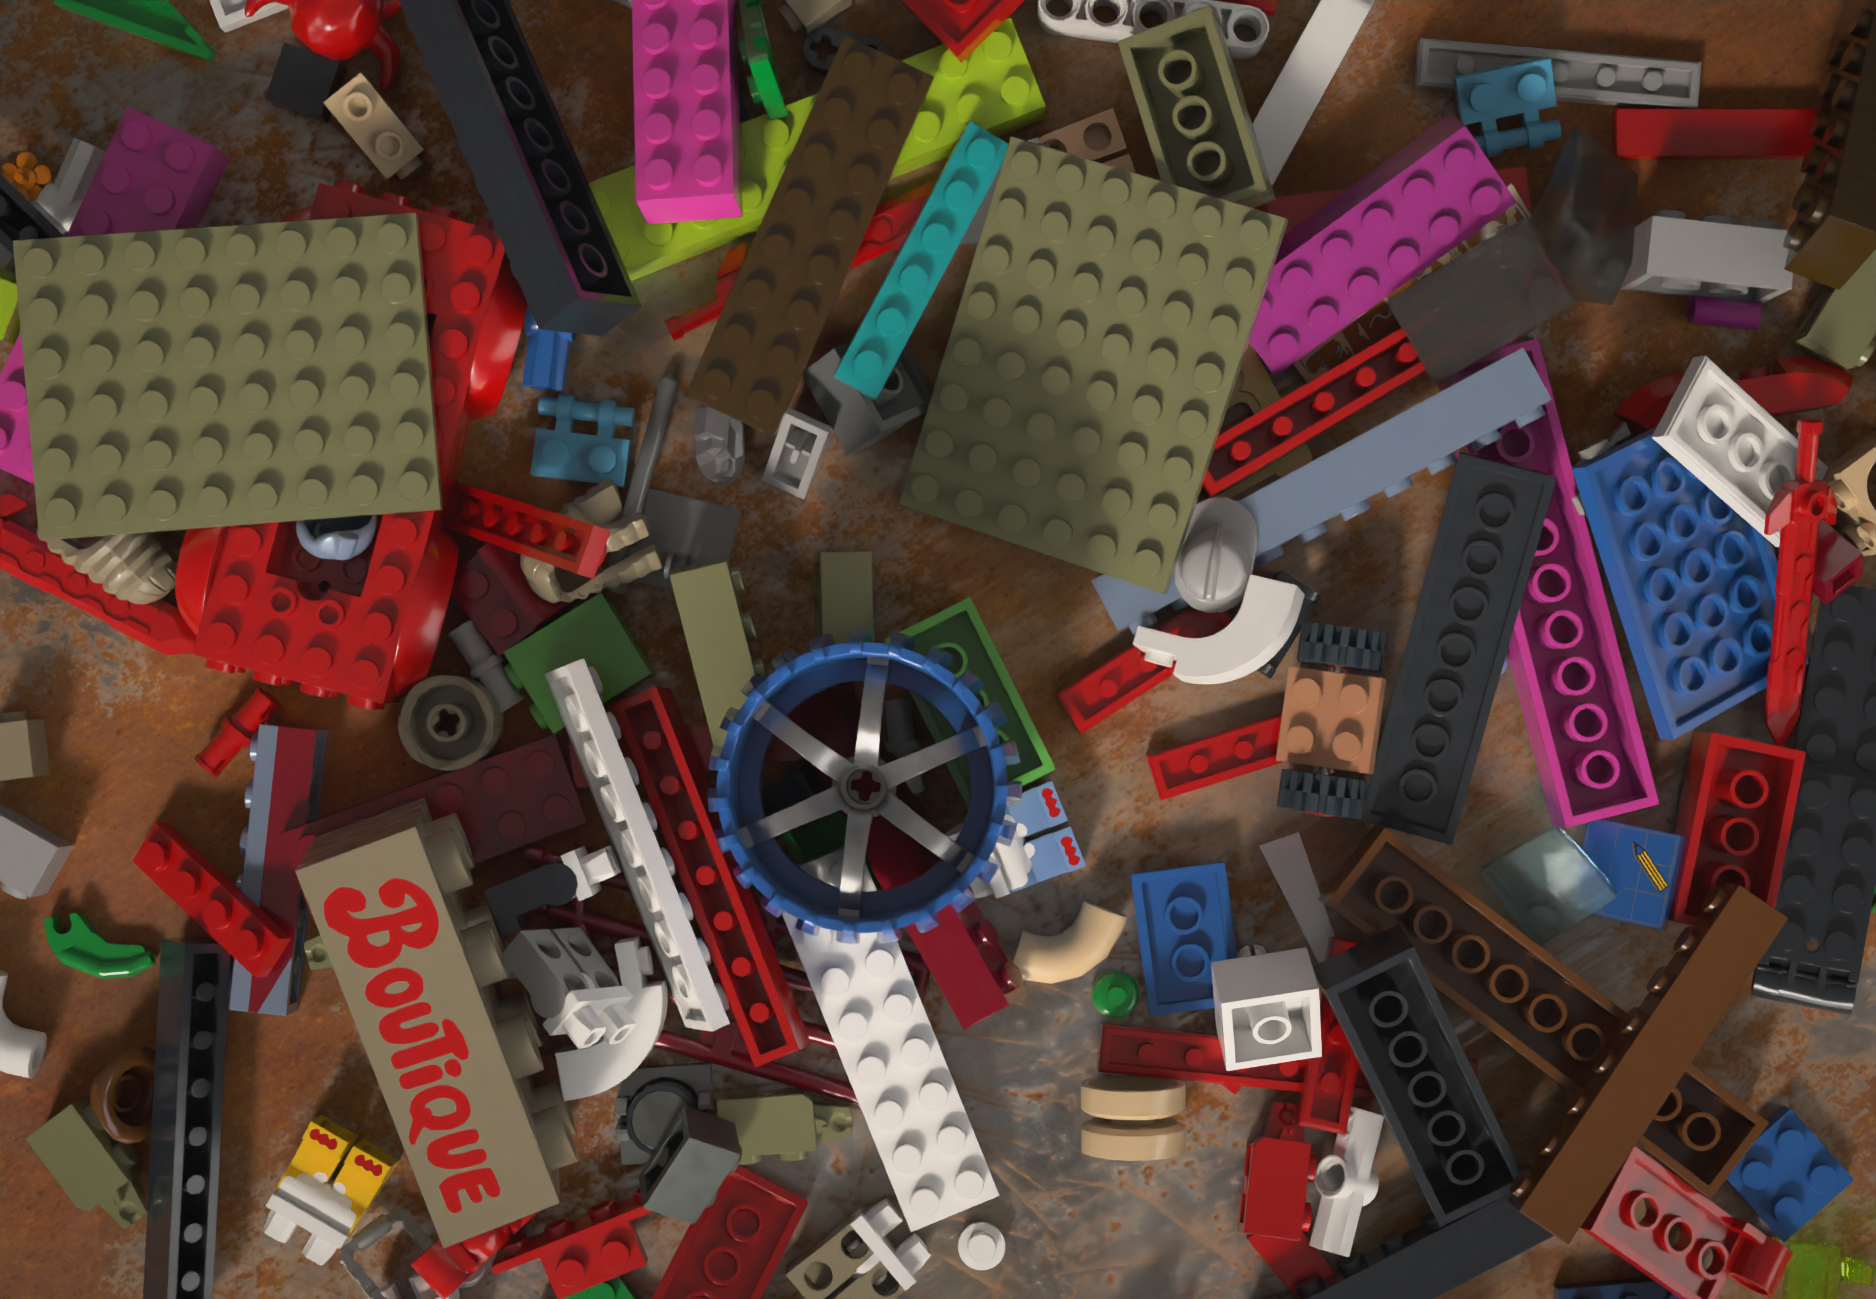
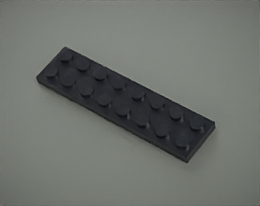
[1359,452,1557,845]

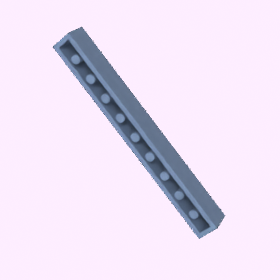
[1091,347,1552,635]

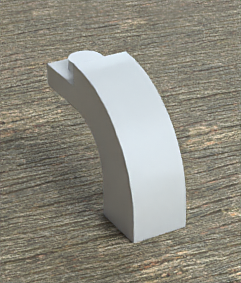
[1133,574,1305,684]
[555,936,668,1101]

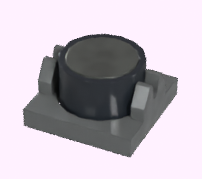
[614,1062,715,1165]

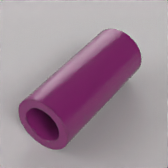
[1687,295,1762,330]

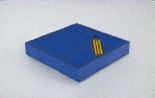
[1570,819,1686,931]

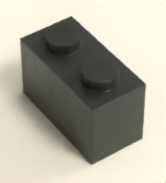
[639,1106,742,1224]

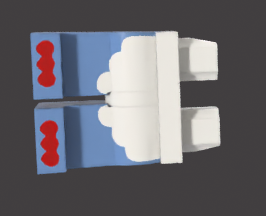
[945,779,1086,899]

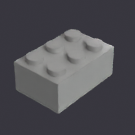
[1620,210,1793,304]

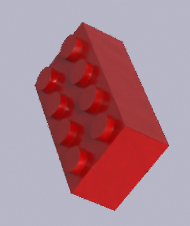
[1669,732,1806,926]

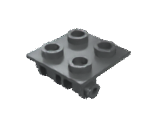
[629,488,741,590]

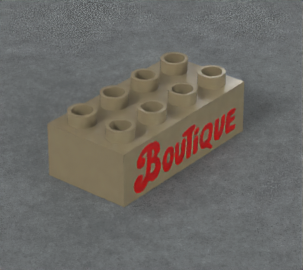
[295,798,579,1249]

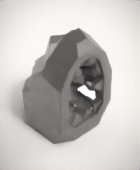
[695,407,746,485]

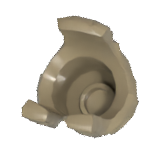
[520,478,663,603]
[37,528,179,604]

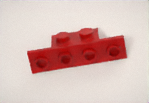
[491,1187,653,1299]

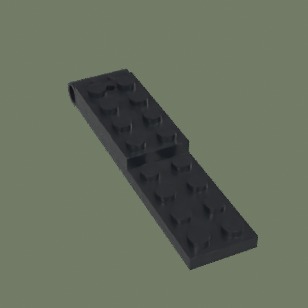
[1751,586,1876,1015]

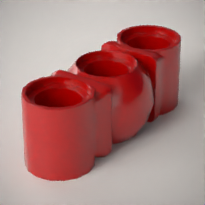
[411,1211,539,1299]

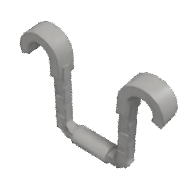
[340,1208,486,1299]

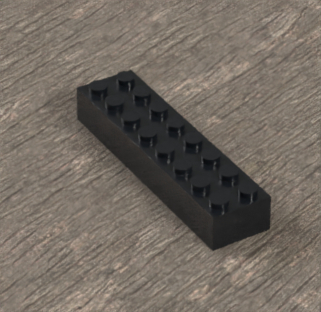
[399,0,642,336]

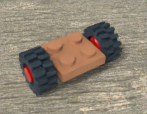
[1276,622,1388,819]

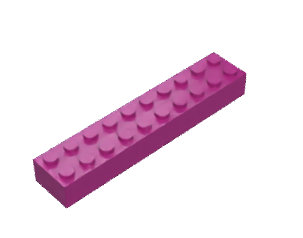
[1434,338,1659,828]

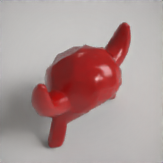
[244,0,402,91]

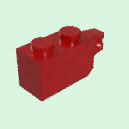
[1237,1103,1317,1241]

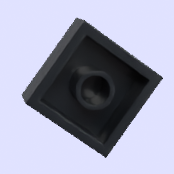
[265,43,347,124]

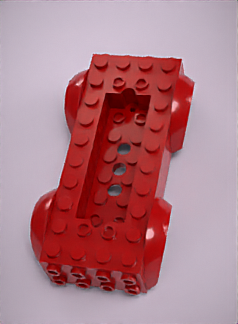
[175,180,528,711]

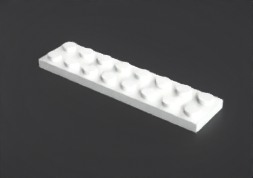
[544,658,730,1032]
[782,846,1000,1232]

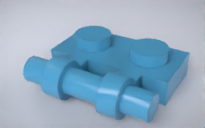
[1453,57,1561,158]
[530,394,635,488]

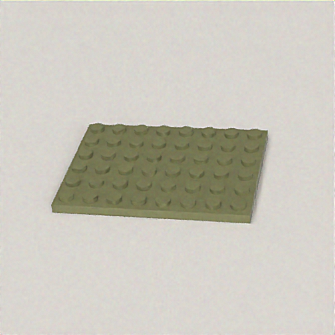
[899,137,1289,594]
[13,213,443,540]

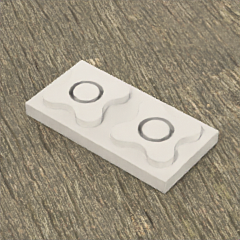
[1652,356,1828,547]

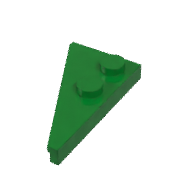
[54,0,217,64]
[737,0,788,120]

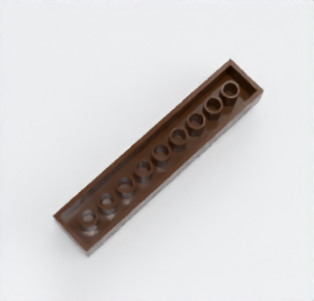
[1318,824,1769,1199]

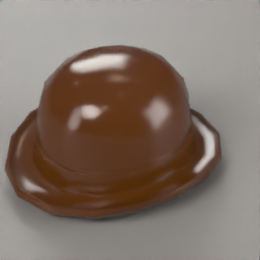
[90,1046,156,1144]

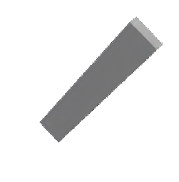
[1414,38,1701,109]

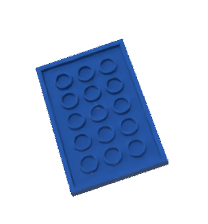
[1572,427,1809,740]

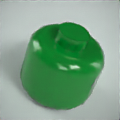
[1091,968,1139,1018]

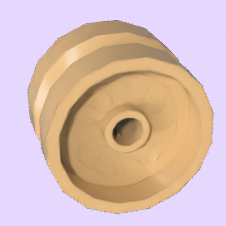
[1080,1075,1186,1161]

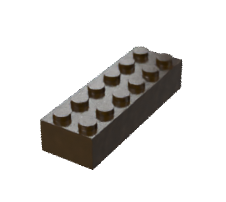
[1783,0,1876,290]

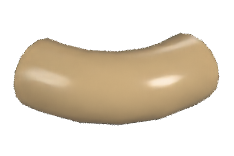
[1010,901,1128,984]

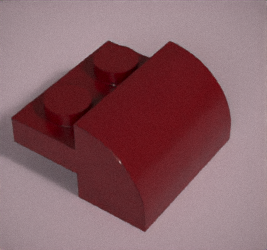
[451,543,581,657]

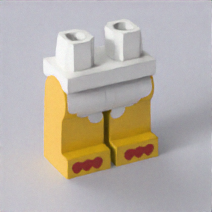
[263,1115,400,1265]

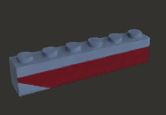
[228,724,328,1016]

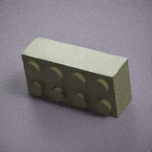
[1118,6,1276,208]

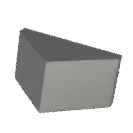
[762,407,835,500]

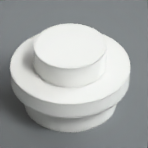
[958,1221,1005,1270]

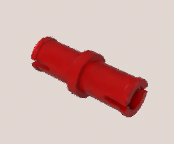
[194,687,281,777]

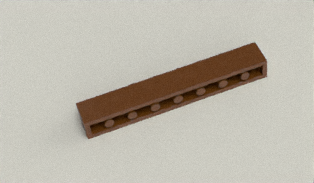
[1508,881,1788,1245]

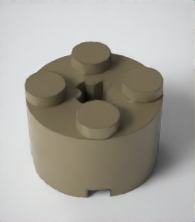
[398,675,504,771]

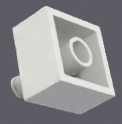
[1211,945,1322,1071]

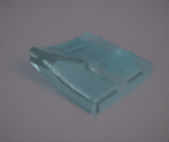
[1480,824,1618,946]

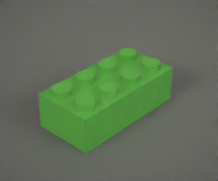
[884,597,1056,809]

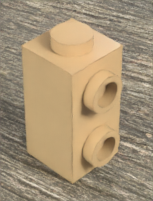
[323,72,424,180]

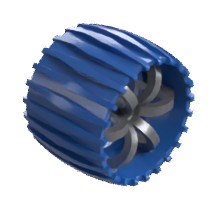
[707,629,1022,944]

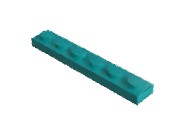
[832,121,1009,400]

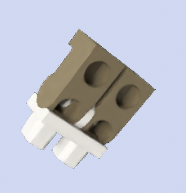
[786,1198,931,1299]

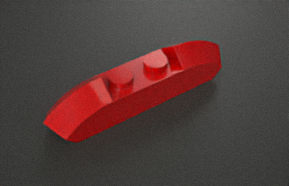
[1614,356,1853,435]

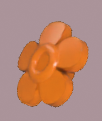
[2,152,54,201]

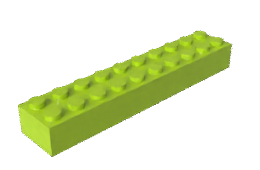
[589,18,1046,281]

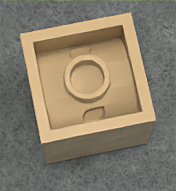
[1822,430,1876,557]

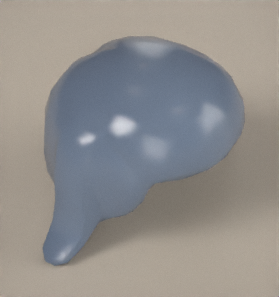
[296,515,377,560]

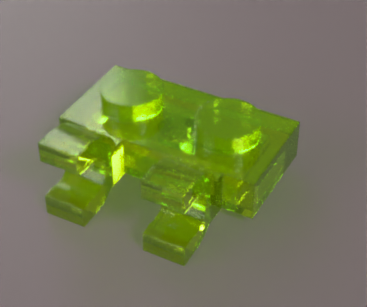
[1782,1239,1875,1299]

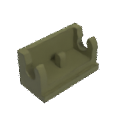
[813,552,874,644]

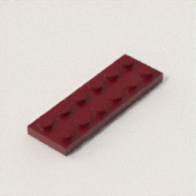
[280,733,587,923]

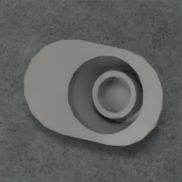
[1175,497,1257,613]

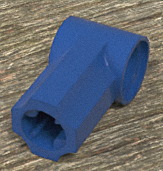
[522,305,577,392]

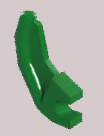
[43,911,156,979]

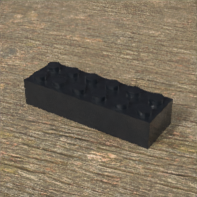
[1313,925,1521,1227]

